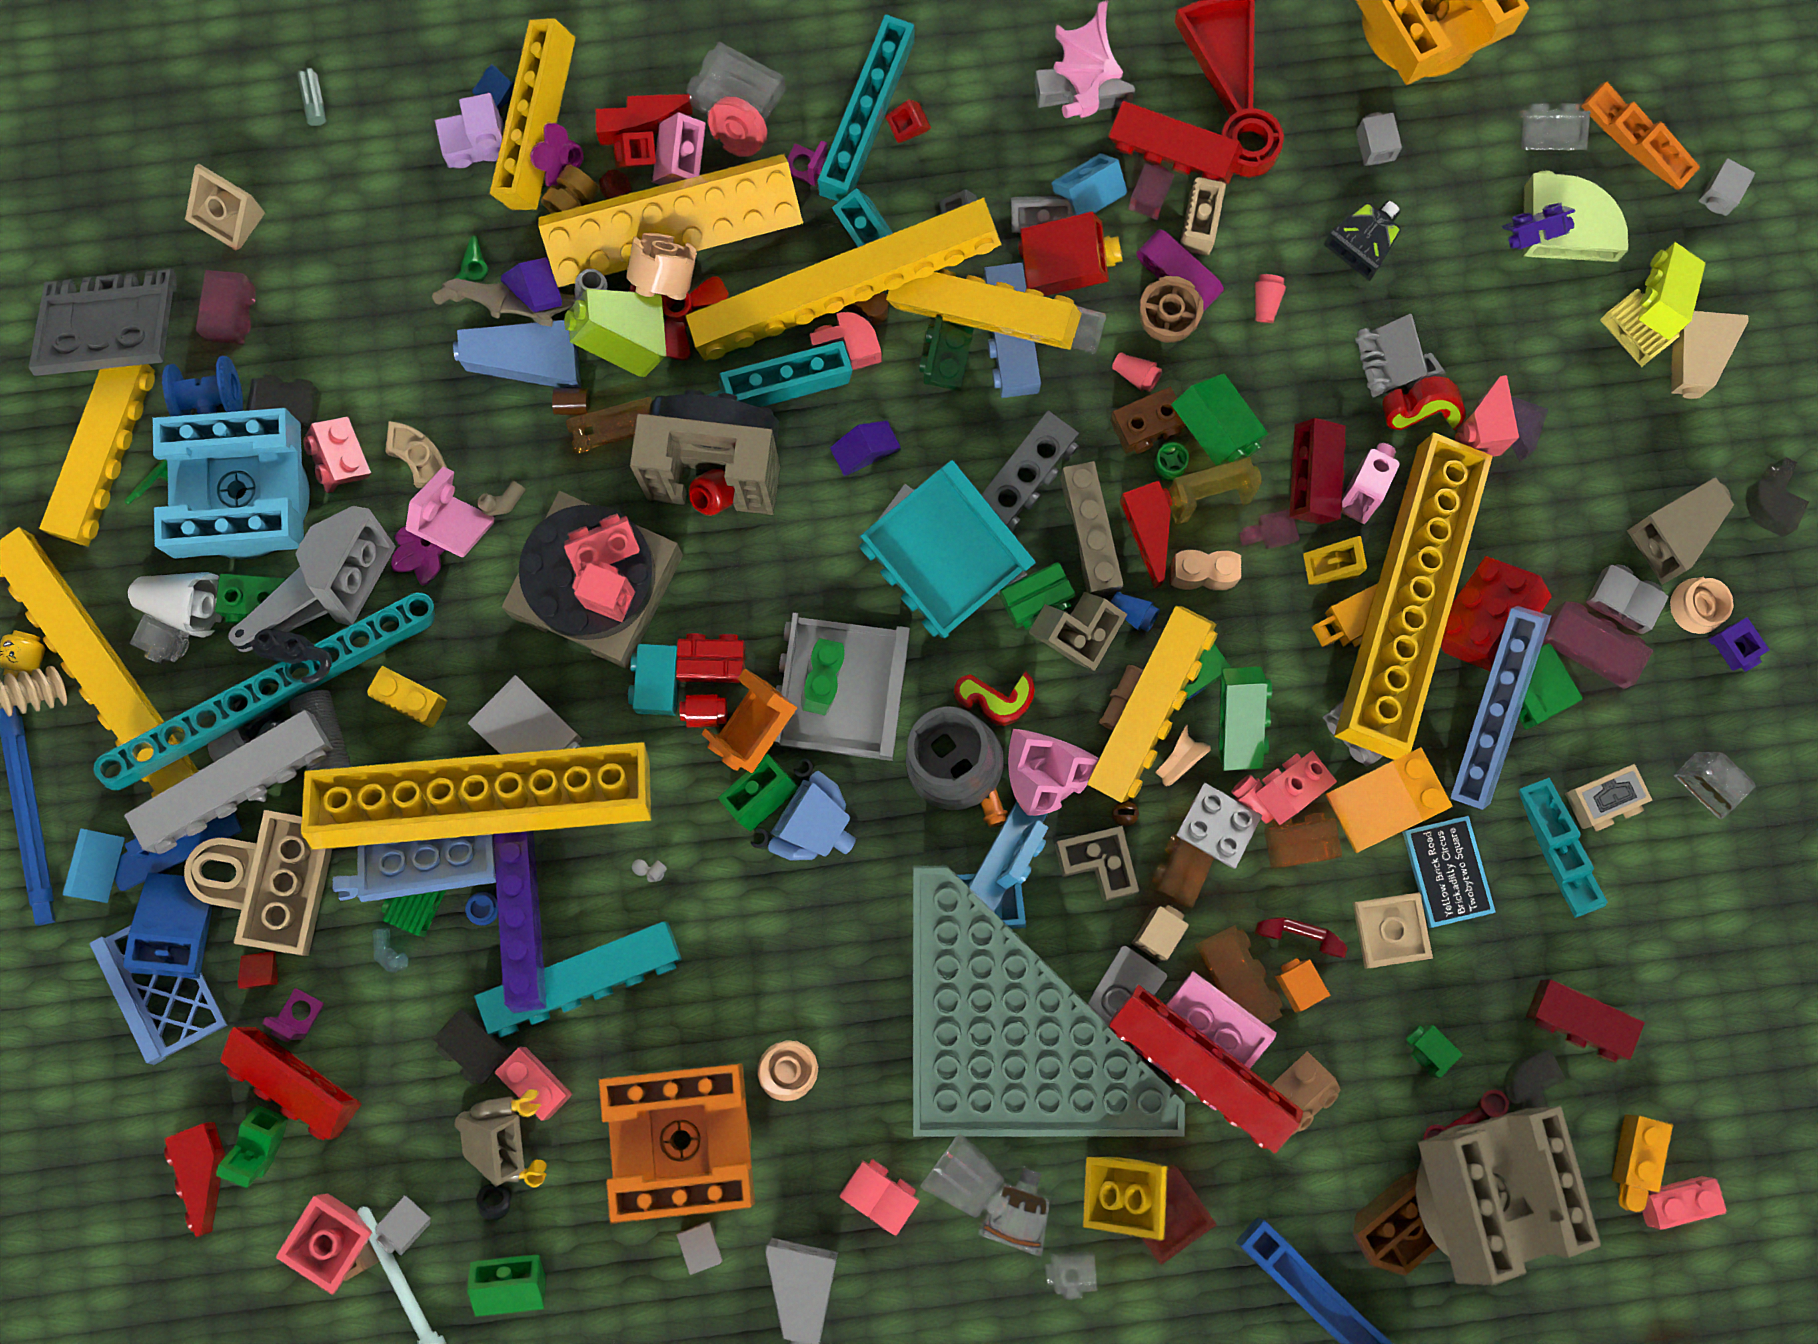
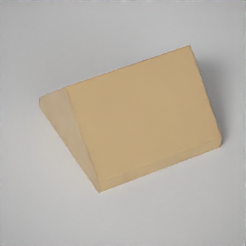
[185,164,265,250]

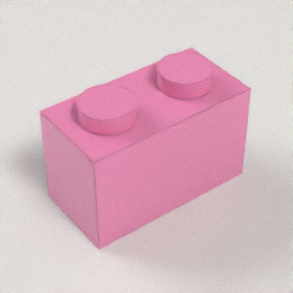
[652,113,705,185]

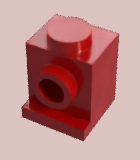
[613,132,656,169]

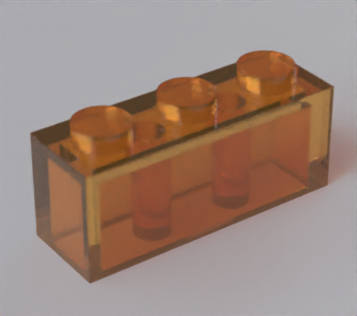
[1195,925,1283,1025]

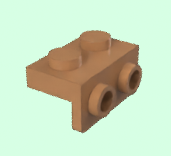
[1271,1052,1341,1135]

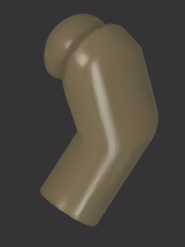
[477,481,526,516]

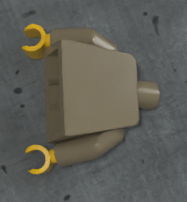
[455,1089,547,1187]

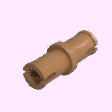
[1099,665,1143,731]

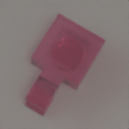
[1239,509,1300,549]

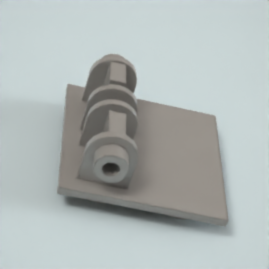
[1355,314,1428,397]
[1176,782,1262,869]

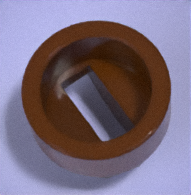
[1112,800,1139,827]

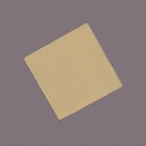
[1352,892,1433,969]

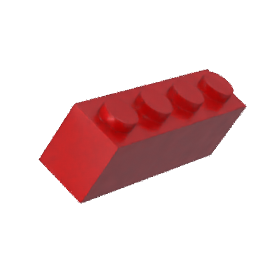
[1109,101,1243,185]

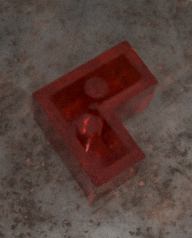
[1139,1163,1217,1265]

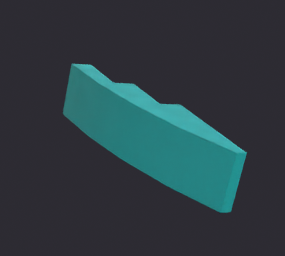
[1518,778,1608,918]

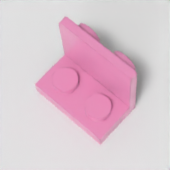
[405,467,494,557]

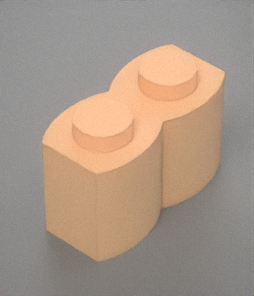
[1171,550,1241,590]

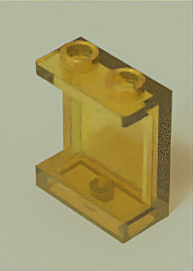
[1169,457,1262,525]

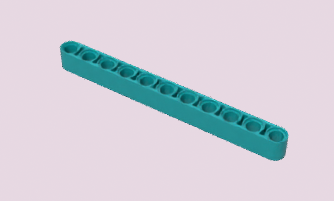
[94,592,435,790]

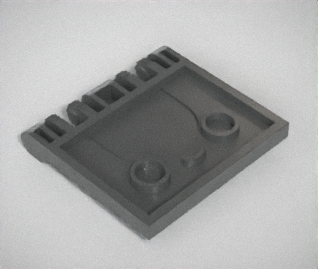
[29,269,177,376]

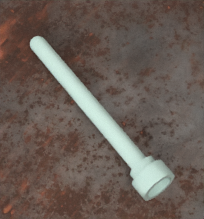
[357,1207,446,1344]

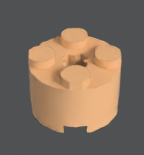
[627,233,697,300]

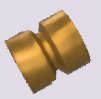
[541,164,600,214]

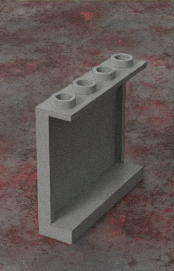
[775,613,910,761]

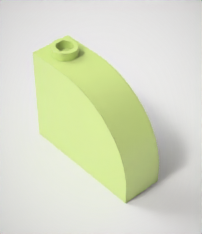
[1523,171,1628,262]

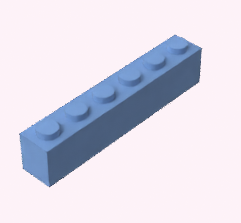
[1450,606,1551,810]

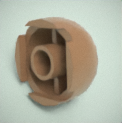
[1139,276,1203,343]

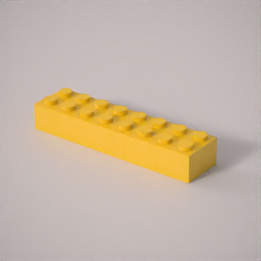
[539,154,803,287]

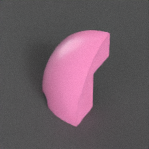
[1008,729,1099,816]

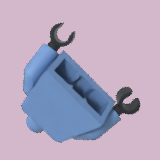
[751,759,856,860]

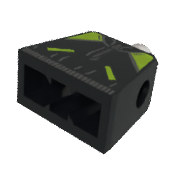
[1323,201,1401,281]

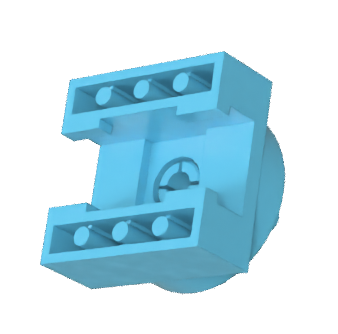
[153,408,310,559]

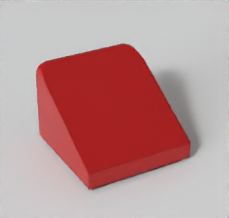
[885,99,931,143]
[238,951,278,989]

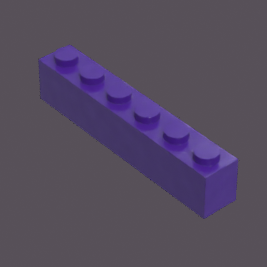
[493,831,547,1013]

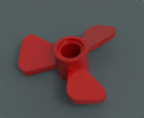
[629,277,729,361]

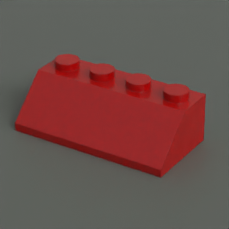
[220,1027,362,1140]

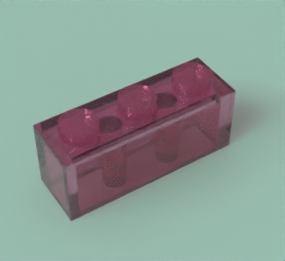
[1543,601,1654,689]

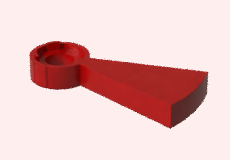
[1174,0,1284,177]

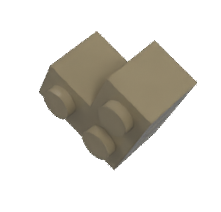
[1028,592,1128,671]
[1054,826,1139,901]

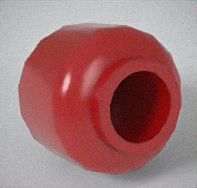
[689,469,735,516]

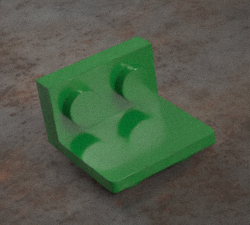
[1518,644,1582,730]

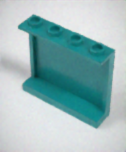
[858,460,1036,638]

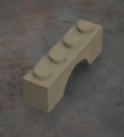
[1060,461,1123,597]

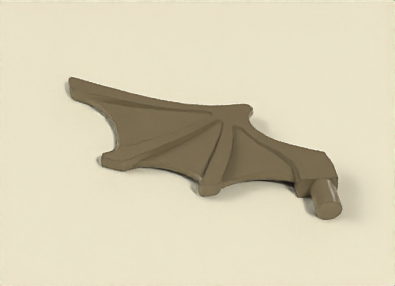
[432,278,575,327]

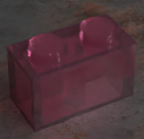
[196,270,256,344]

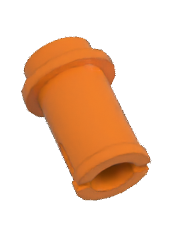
[980,788,1008,828]

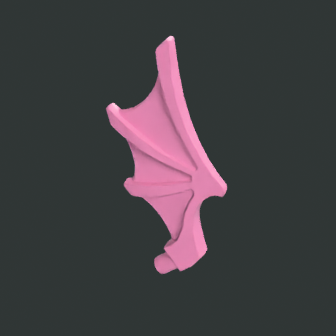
[1054,1,1123,118]

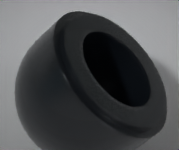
[476,1184,511,1220]

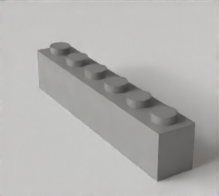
[124,710,333,854]

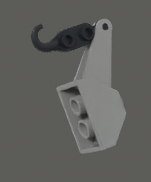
[229,506,396,684]

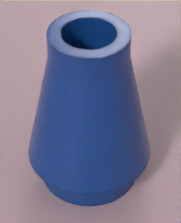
[1110,591,1160,632]

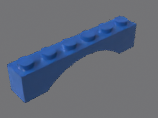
[1235,1217,1392,1344]

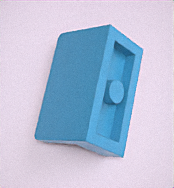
[1051,153,1127,216]

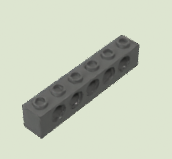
[981,410,1079,532]

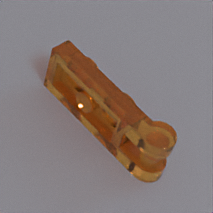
[566,396,652,453]

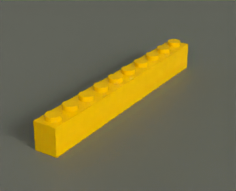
[686,198,1001,361]
[0,527,199,798]

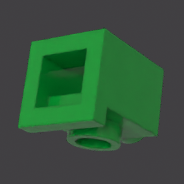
[1405,1025,1463,1079]

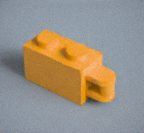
[1311,583,1378,647]
[1611,1114,1673,1212]

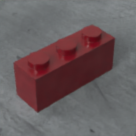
[1289,418,1346,525]
[1526,979,1645,1063]

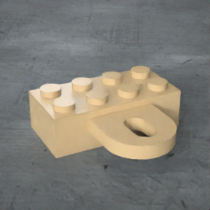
[184,810,333,956]

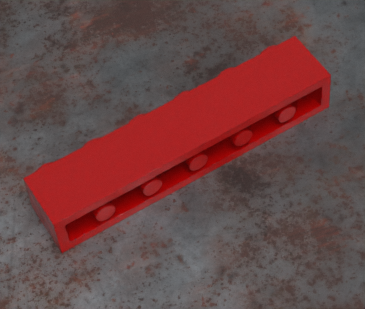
[1108,984,1304,1154]

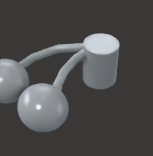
[632,859,667,882]

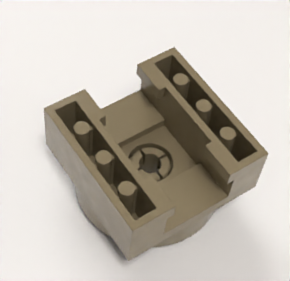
[1416,1106,1601,1285]

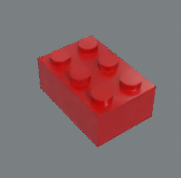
[1440,556,1552,672]

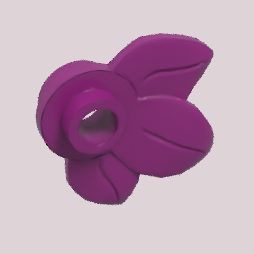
[530,123,583,187]
[391,526,445,586]

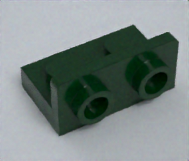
[919,315,974,391]

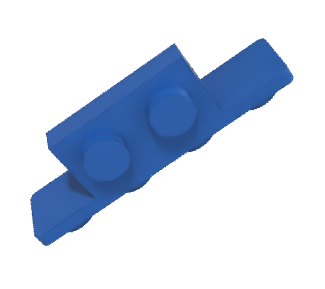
[114,812,242,891]

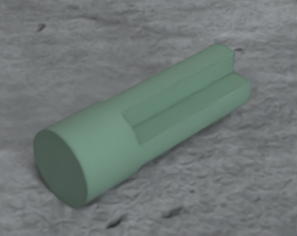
[298,69,326,126]

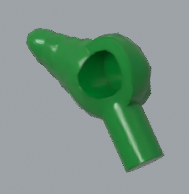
[453,235,489,283]

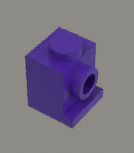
[1708,617,1770,672]

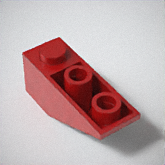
[164,1122,225,1237]

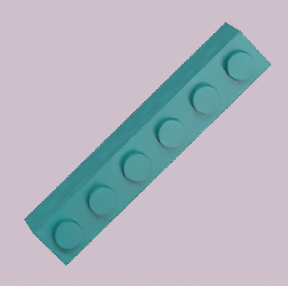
[818,14,914,202]
[475,921,682,1038]

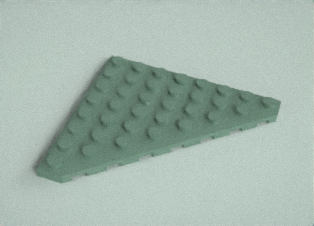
[913,866,1185,1136]

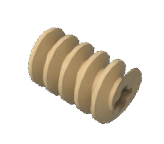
[0,666,67,717]

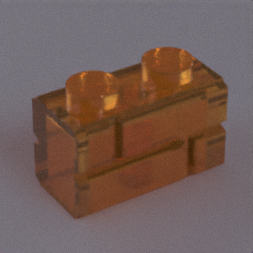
[1264,813,1342,869]
[1151,833,1214,908]

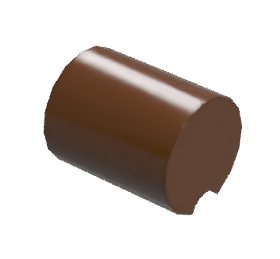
[552,388,590,415]

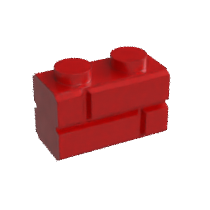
[676,633,746,683]

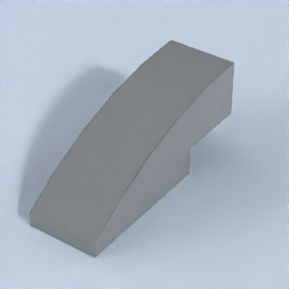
[1034,69,1135,110]

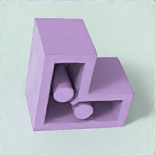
[435,93,504,168]

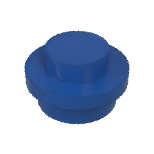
[465,892,498,925]

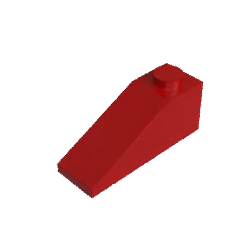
[1119,480,1173,589]

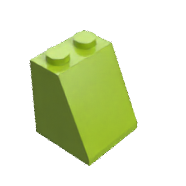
[564,289,666,377]

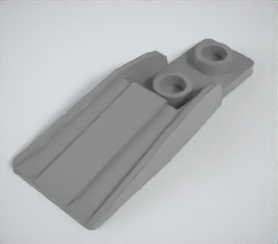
[1087,946,1167,1025]

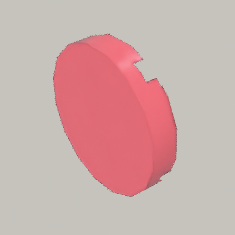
[708,96,767,157]

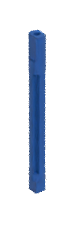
[0,682,56,926]

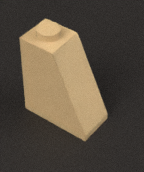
[1671,311,1748,399]

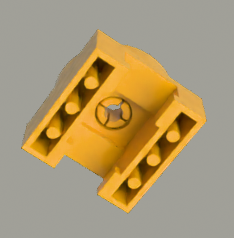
[1356,0,1529,86]

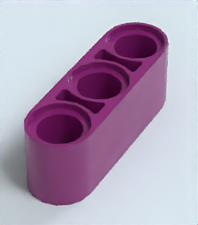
[1136,229,1224,312]

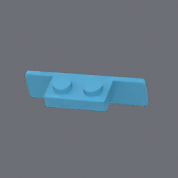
[969,801,1049,911]

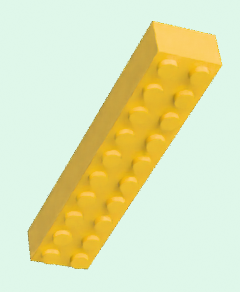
[1334,432,1493,760]
[301,742,651,849]

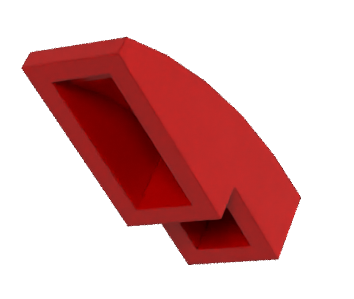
[596,94,693,146]

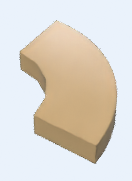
[386,421,447,488]

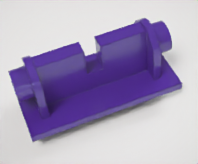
[1502,203,1575,250]

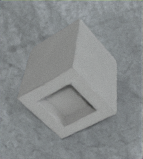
[677,1219,722,1275]

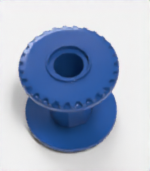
[162,356,243,416]

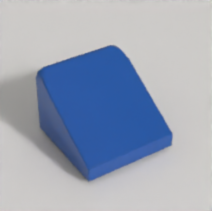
[472,64,514,110]

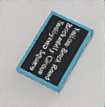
[1403,816,1496,928]

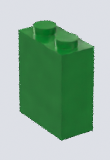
[1171,373,1269,466]

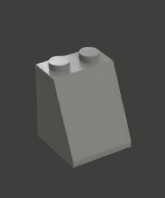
[468,675,582,754]
[766,1238,838,1344]

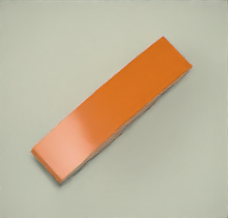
[1581,82,1700,190]

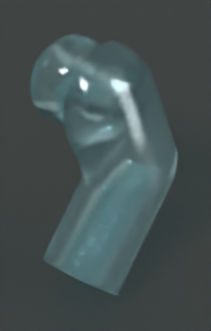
[372,929,408,973]

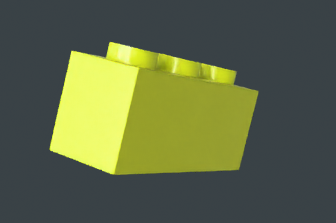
[1638,242,1706,340]

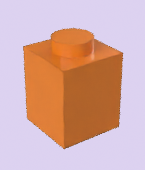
[1275,957,1330,1012]

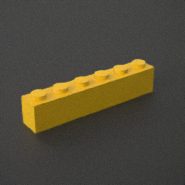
[490,18,576,210]
[886,269,1082,350]
[39,364,155,547]
[1087,606,1218,803]

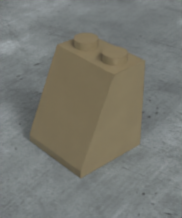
[1627,477,1734,585]

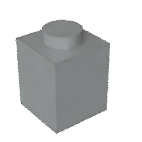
[1356,112,1402,166]
[1699,158,1755,216]
[375,1196,430,1255]

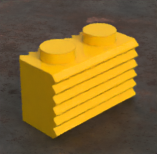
[367,666,447,728]

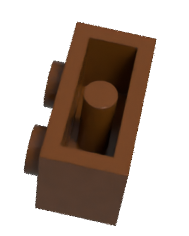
[1110,386,1185,454]

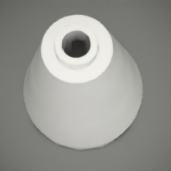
[128,572,223,638]

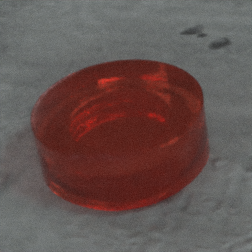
[599,169,631,199]

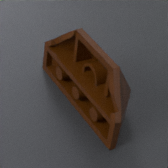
[1353,1169,1439,1275]

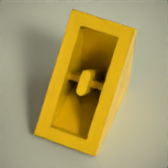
[1303,536,1367,585]

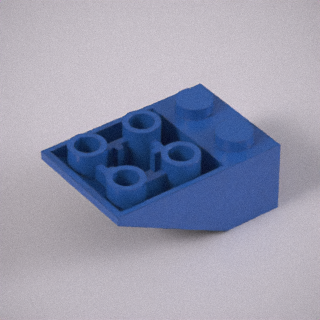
[123,872,217,979]

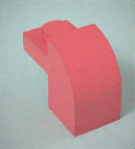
[809,312,882,370]

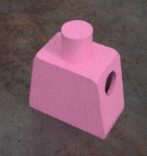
[1341,443,1400,525]

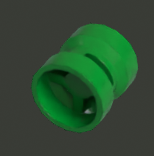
[1153,442,1189,482]

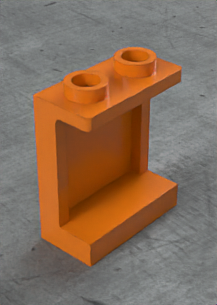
[702,669,798,773]

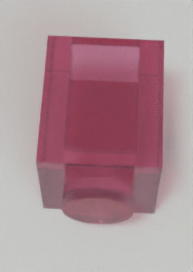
[1128,163,1174,220]

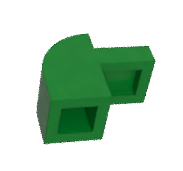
[216,1105,288,1188]

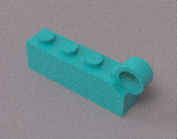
[707,341,853,407]

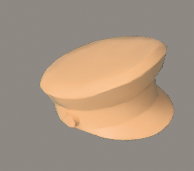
[1670,576,1734,634]
[1155,725,1211,786]
[757,1040,818,1101]

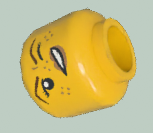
[0,630,46,679]

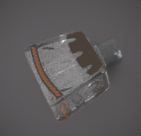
[1674,752,1756,820]
[977,1167,1049,1257]

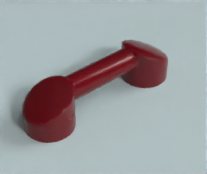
[1254,917,1348,959]
[1423,1090,1509,1140]

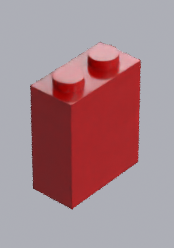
[1018,211,1109,296]

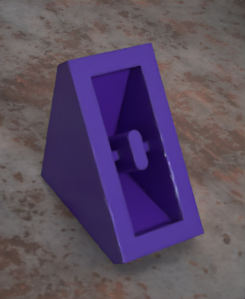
[501,257,562,312]
[830,421,901,477]

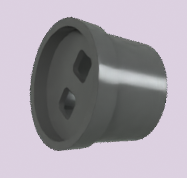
[906,707,1004,810]

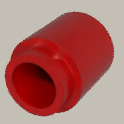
[680,694,728,728]

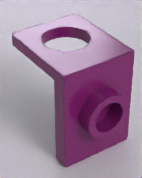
[787,140,828,186]
[262,988,324,1042]

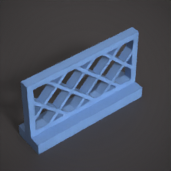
[89,926,228,1065]

